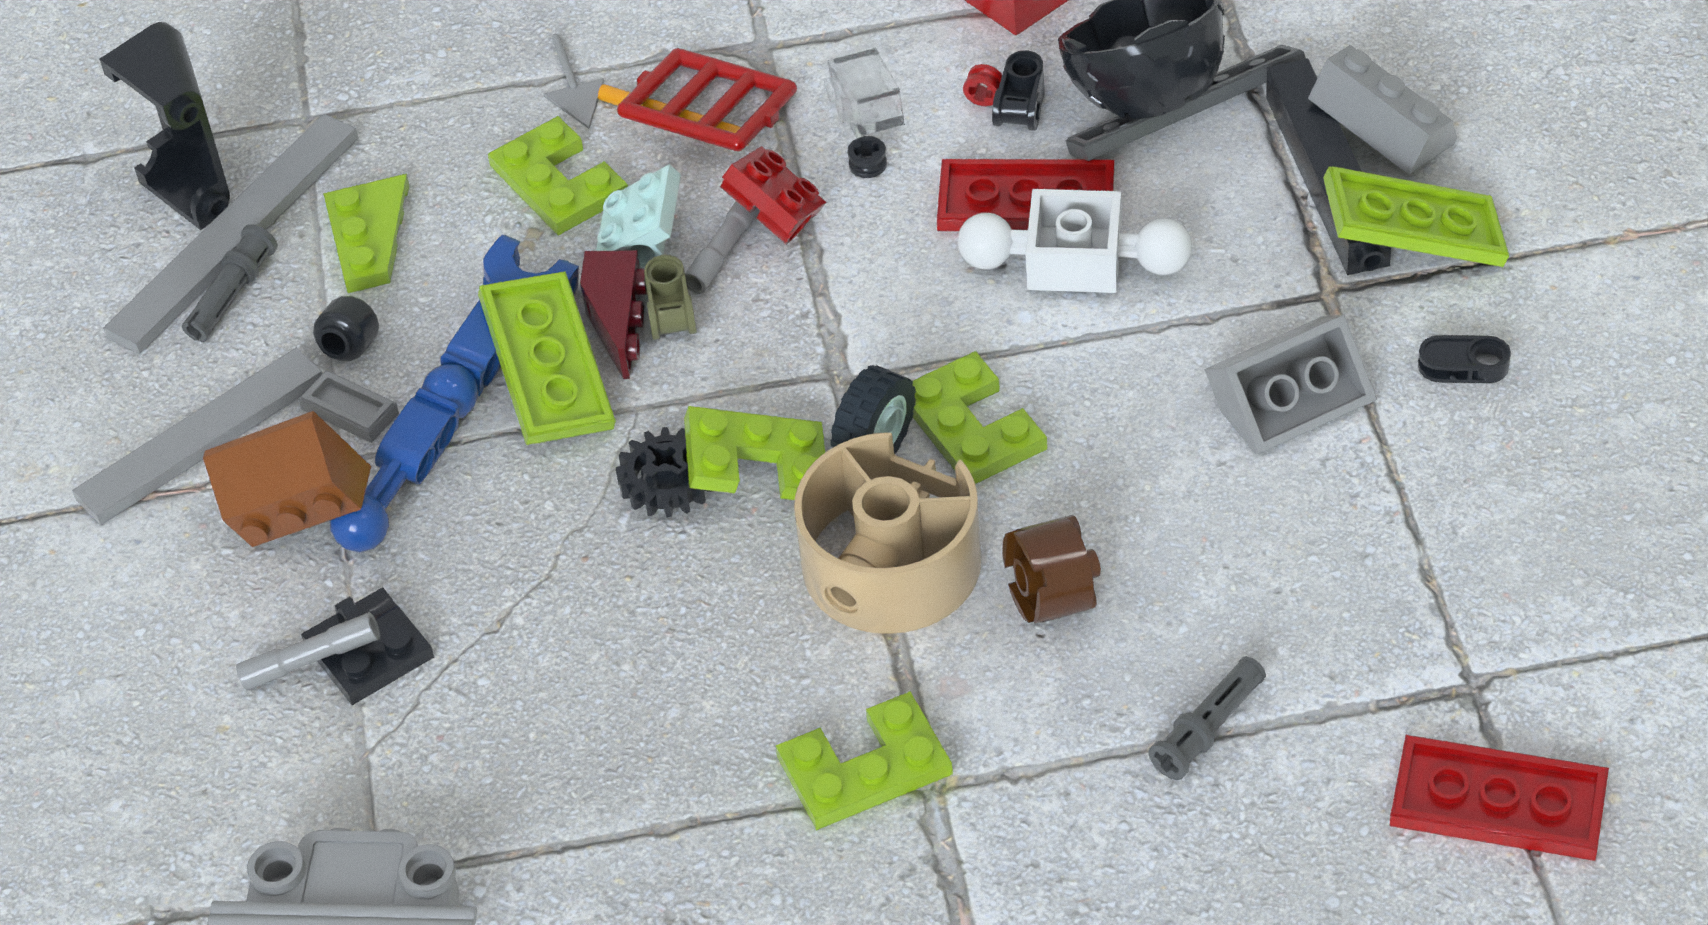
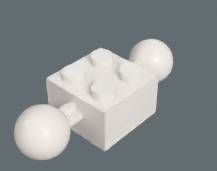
[958,189,1192,293]

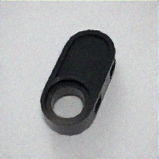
[1418,335,1511,383]

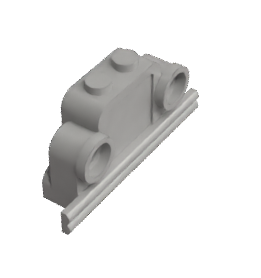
[207,828,477,925]

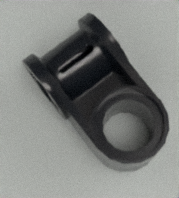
[992,50,1045,131]

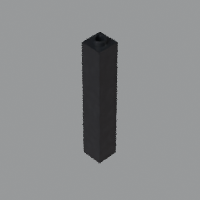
[1266,58,1391,275]

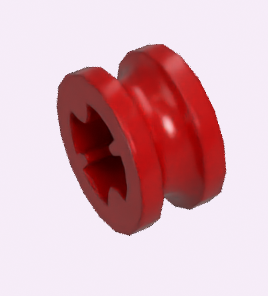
[962,64,1002,107]

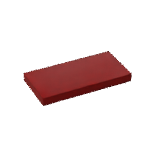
[937,159,1115,231]
[1389,735,1609,861]

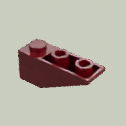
[580,250,647,379]

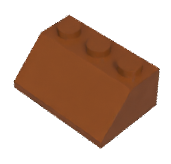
[203,411,371,547]

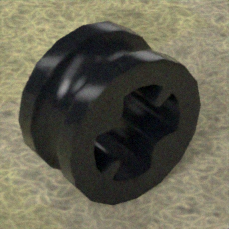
[847,136,887,178]

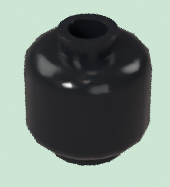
[313,296,379,361]

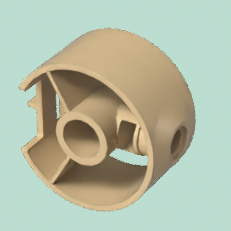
[794,432,981,634]

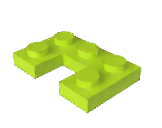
[488,116,628,236]
[912,351,1048,484]
[684,406,826,500]
[775,691,953,830]

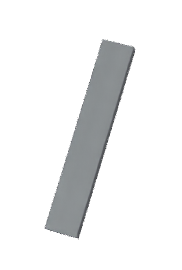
[72,347,322,526]

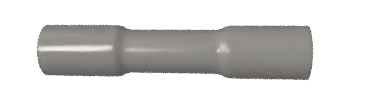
[685,201,760,294]
[236,612,380,690]

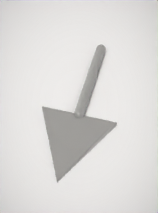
[543,34,604,129]

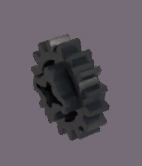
[616,427,712,518]

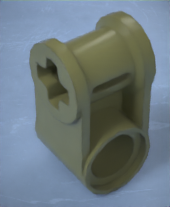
[644,255,697,340]

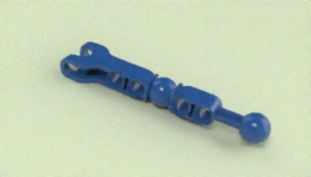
[329,235,579,552]

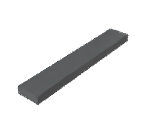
[1065,45,1306,161]

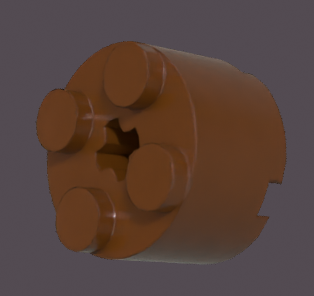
[1002,515,1101,624]

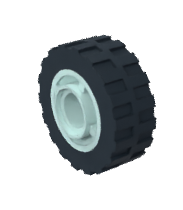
[830,365,916,454]

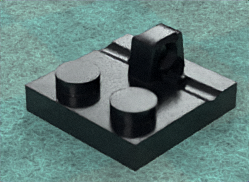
[301,587,434,705]

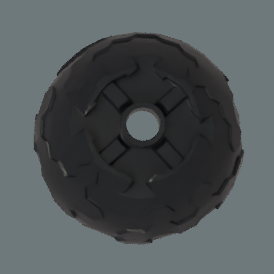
[1058,0,1225,119]

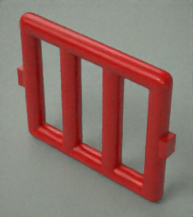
[617,48,797,152]

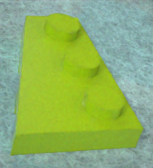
[323,173,410,293]

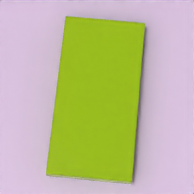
[1323,166,1509,267]
[478,271,616,445]

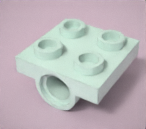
[596,164,681,268]

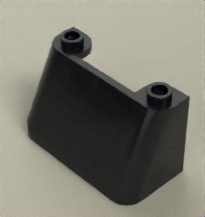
[100,22,230,230]

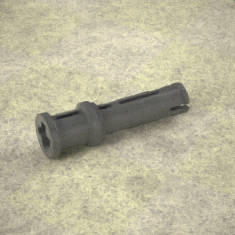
[182,224,278,342]
[1148,656,1266,780]

